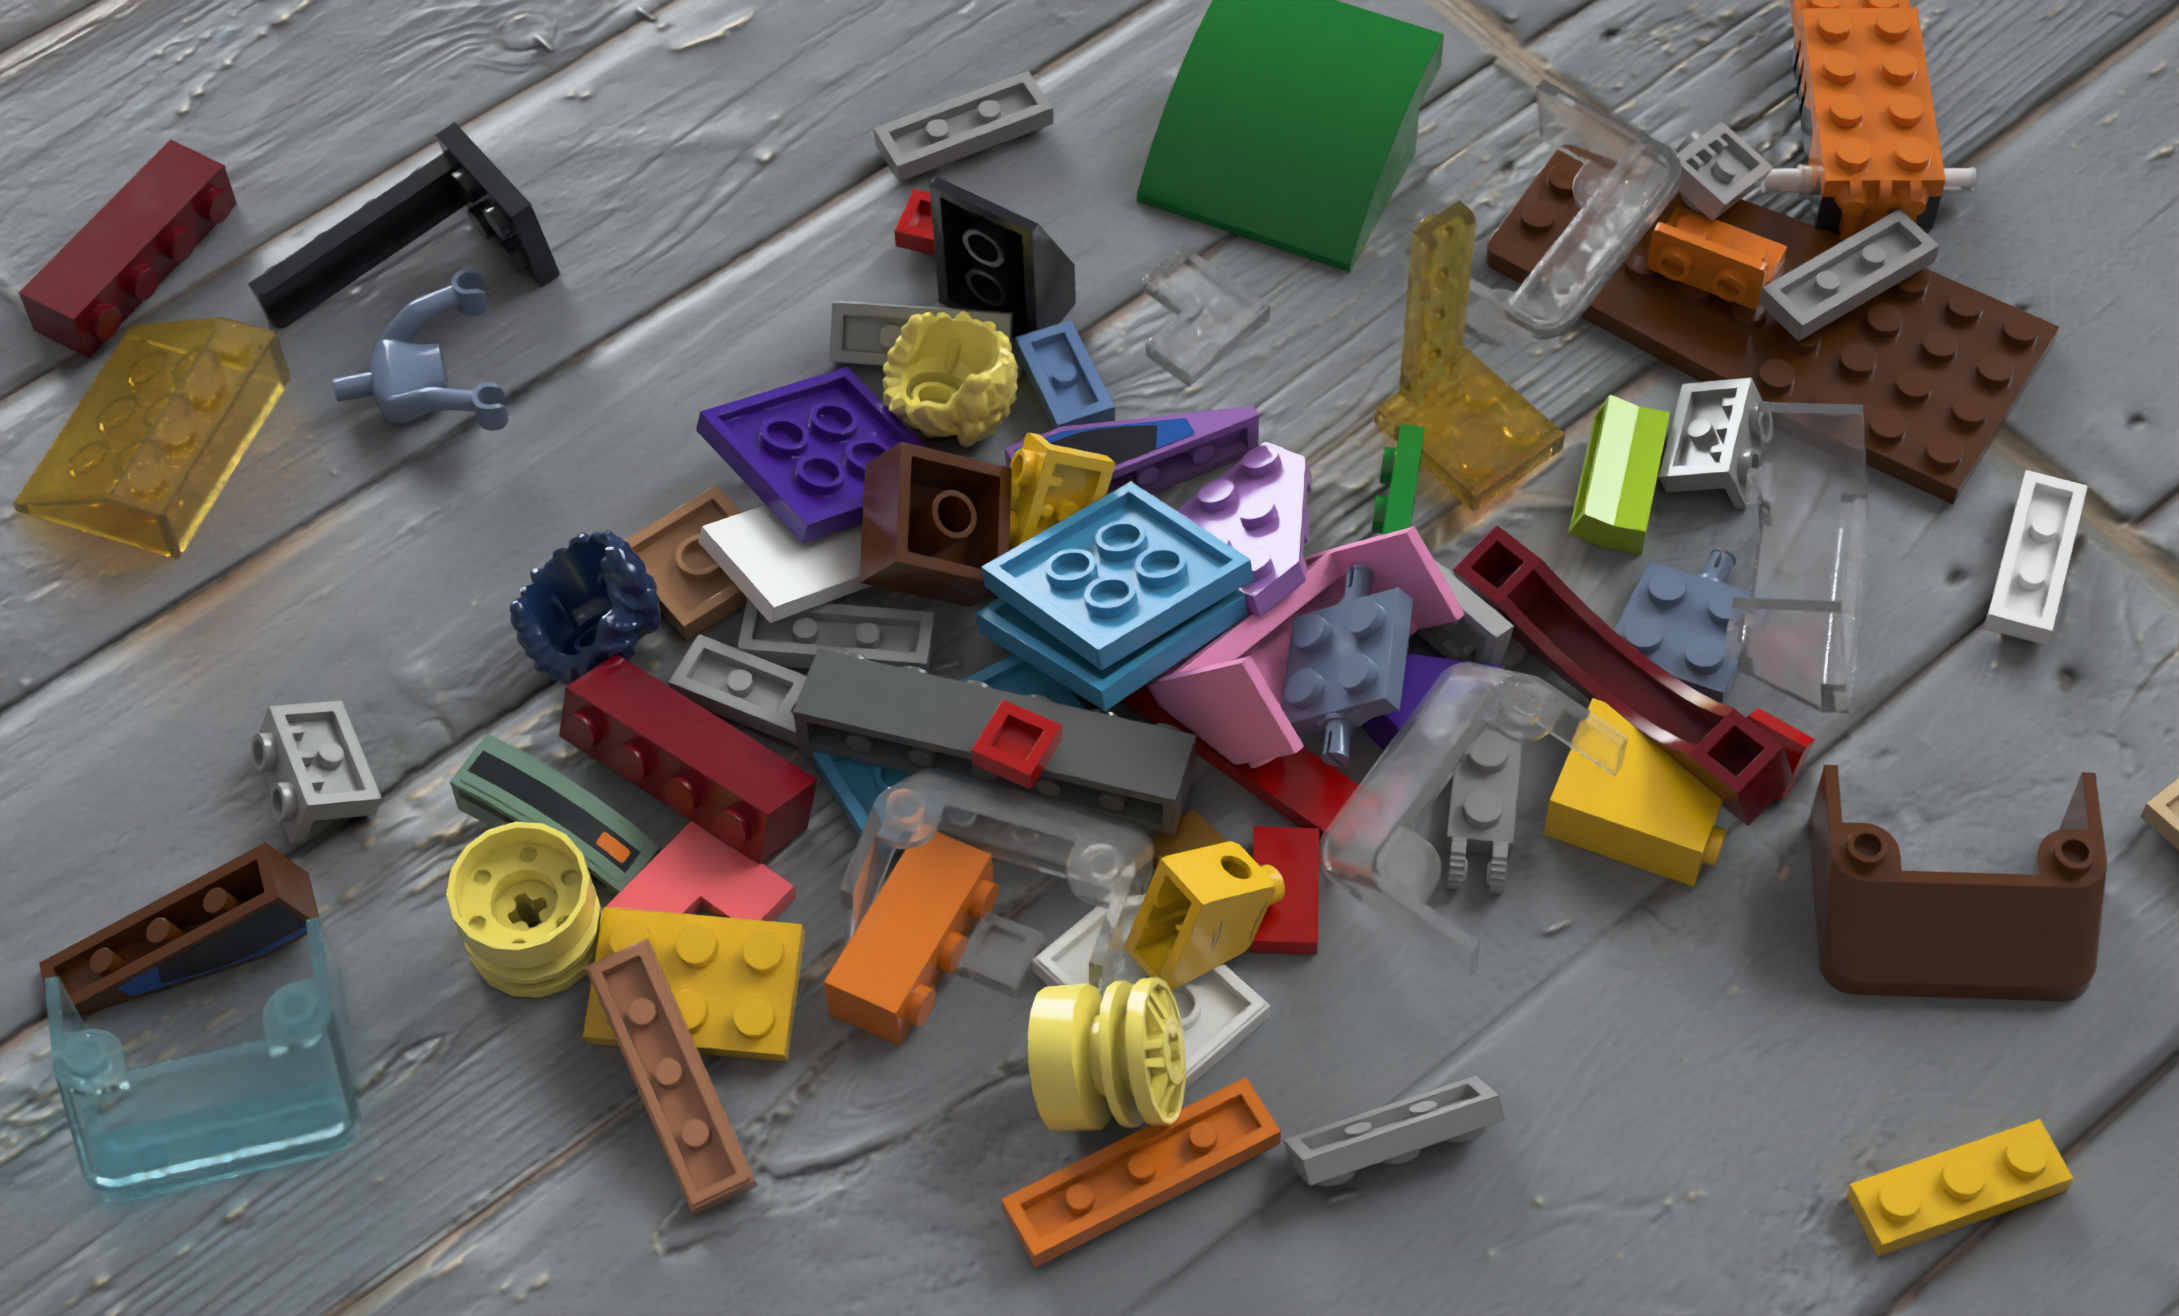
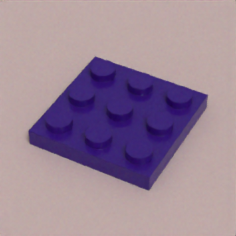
[696,367,928,544]

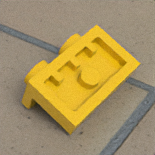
[1009,432,1116,551]

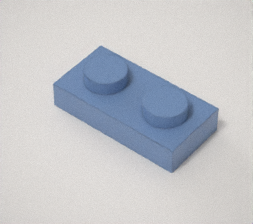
[1015,320,1115,429]

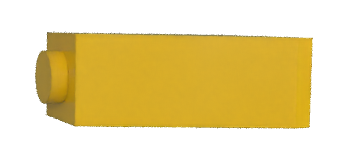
[1544,698,1728,887]

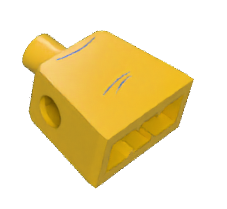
[1123,841,1285,991]

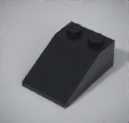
[929,176,1076,339]

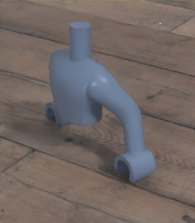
[333,268,508,431]

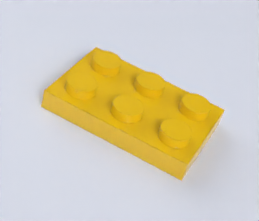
[583,907,806,1062]

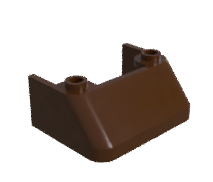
[1808,765,2107,1001]

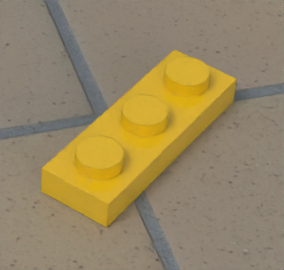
[1846,1119,2073,1257]

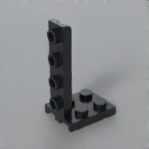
[248,122,561,328]

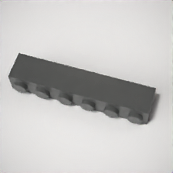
[793,649,1196,835]

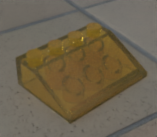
[13,317,291,559]

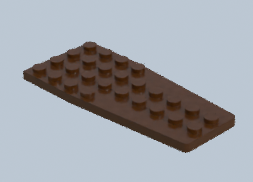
[1486,139,2059,505]

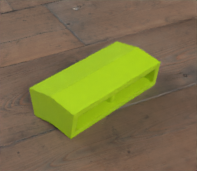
[1568,395,1670,555]

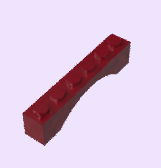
[1453,525,1793,826]

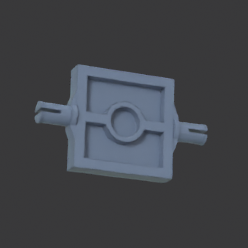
[1614,547,1769,704]
[1281,565,1413,767]

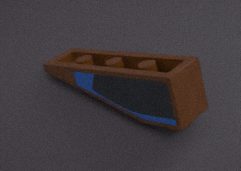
[39,842,322,1023]

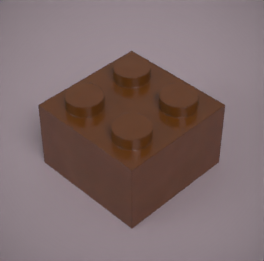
[860,441,1012,607]

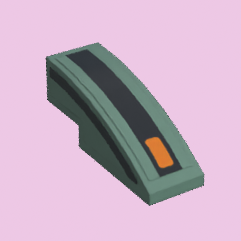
[450,733,661,897]

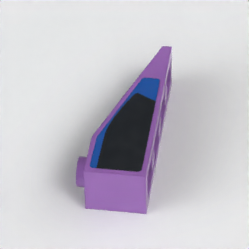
[1005,406,1259,495]

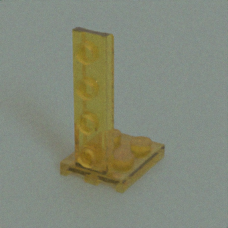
[1375,200,1565,512]

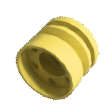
[446,822,602,998]
[1028,977,1186,1133]

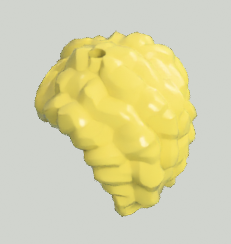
[883,311,1018,447]

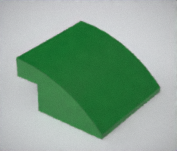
[1137,0,1444,273]

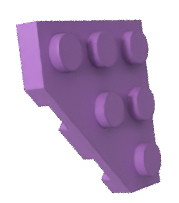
[1176,442,1312,617]

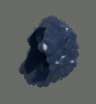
[509,530,661,685]

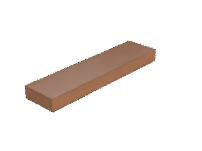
[585,938,758,1216]

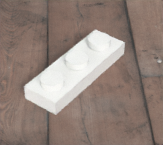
[1984,470,2088,645]

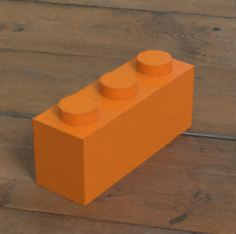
[824,825,999,1046]

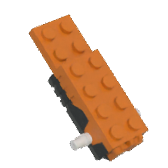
[1761,0,1977,239]

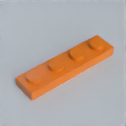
[1001,1077,1281,1268]

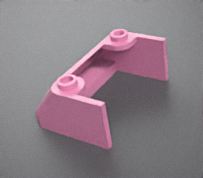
[1146,526,1465,768]

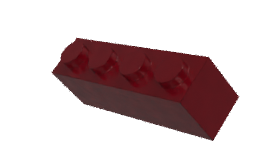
[18,139,237,358]
[559,654,817,864]

